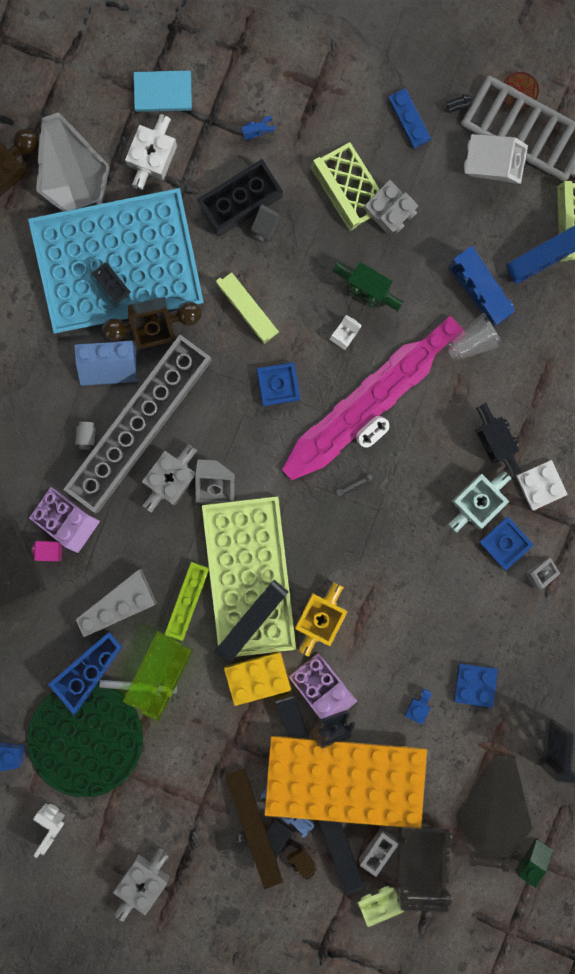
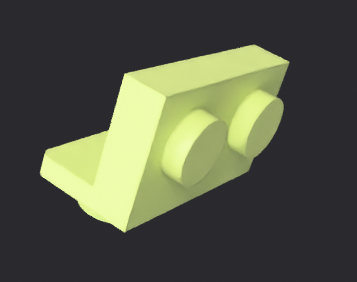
[358,886,404,928]

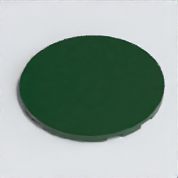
[28,682,144,797]

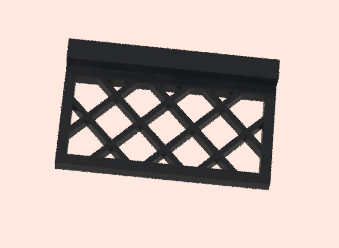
[539,720,575,783]

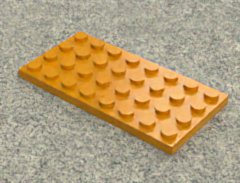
[265,736,427,828]

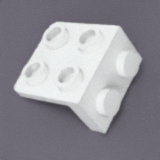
[33,803,65,858]

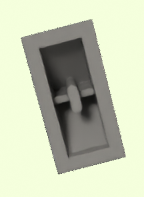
[525,557,560,590]

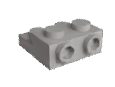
[363,180,418,235]

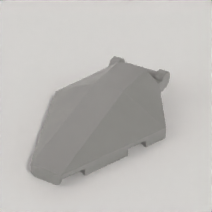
[36,113,110,212]

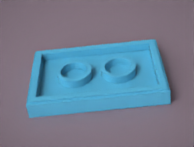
[134,71,192,112]

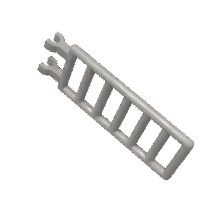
[461,76,575,181]

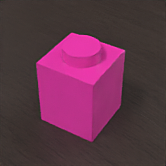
[32,541,62,561]

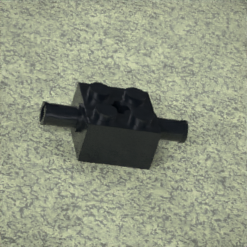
[475,402,521,477]

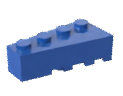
[48,632,123,714]

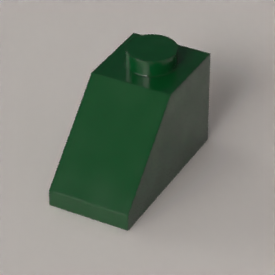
[515,839,553,888]

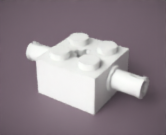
[125,114,177,190]

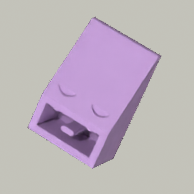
[29,487,100,553]
[289,653,357,719]

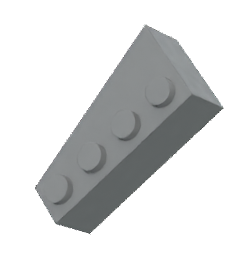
[76,569,157,637]

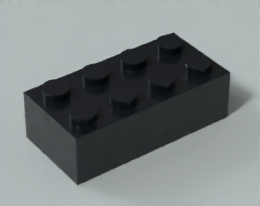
[197,159,283,237]

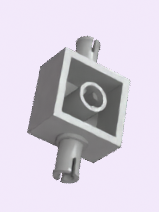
[142,444,197,513]
[113,849,170,921]

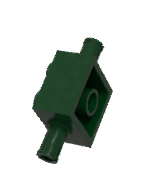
[332,261,404,312]

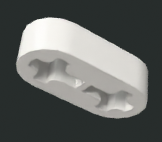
[356,416,389,447]

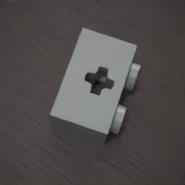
[359,827,398,876]

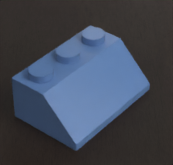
[75,341,138,386]

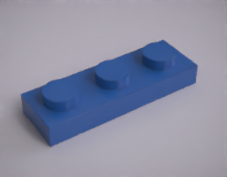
[388,88,431,149]

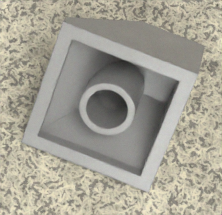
[195,460,235,504]

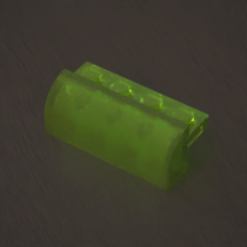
[123,631,193,721]

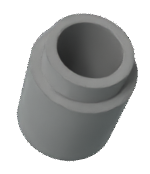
[75,422,96,450]

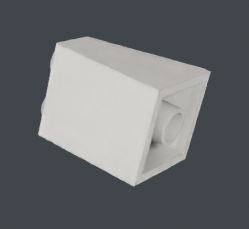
[464,134,528,184]

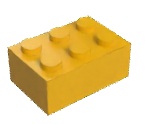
[224,651,291,706]

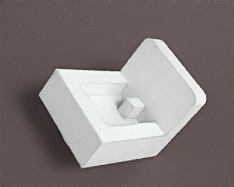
[330,315,361,350]

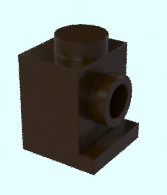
[287,845,316,880]

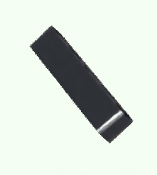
[213,579,289,665]

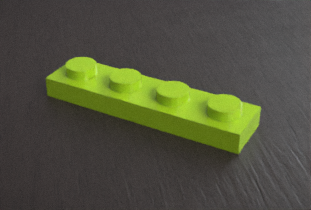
[165,562,209,641]

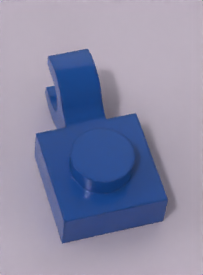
[242,116,275,141]
[405,689,432,725]

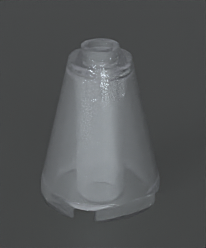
[447,312,503,361]

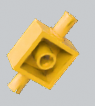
[295,582,348,656]

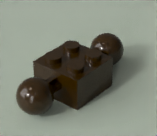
[0,129,39,197]
[102,297,201,349]

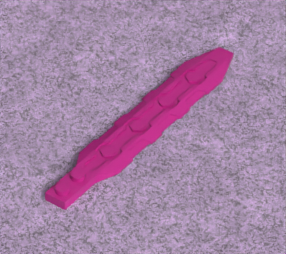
[282,316,463,480]

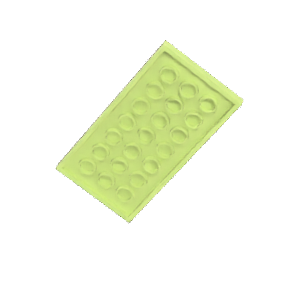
[202,497,296,659]

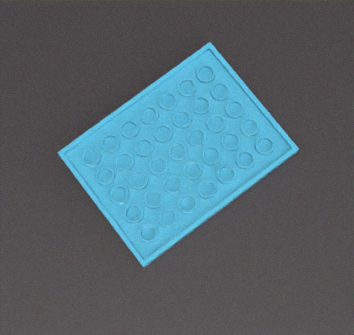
[28,188,204,334]

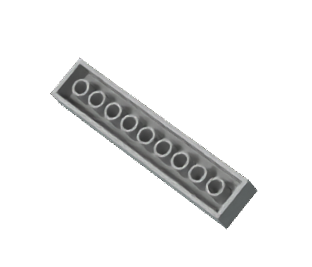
[63,335,212,513]

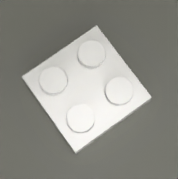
[516,460,568,511]

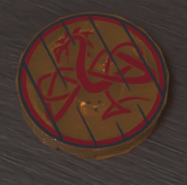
[503,71,539,111]

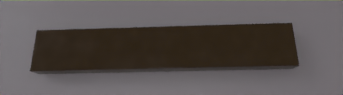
[226,768,283,889]

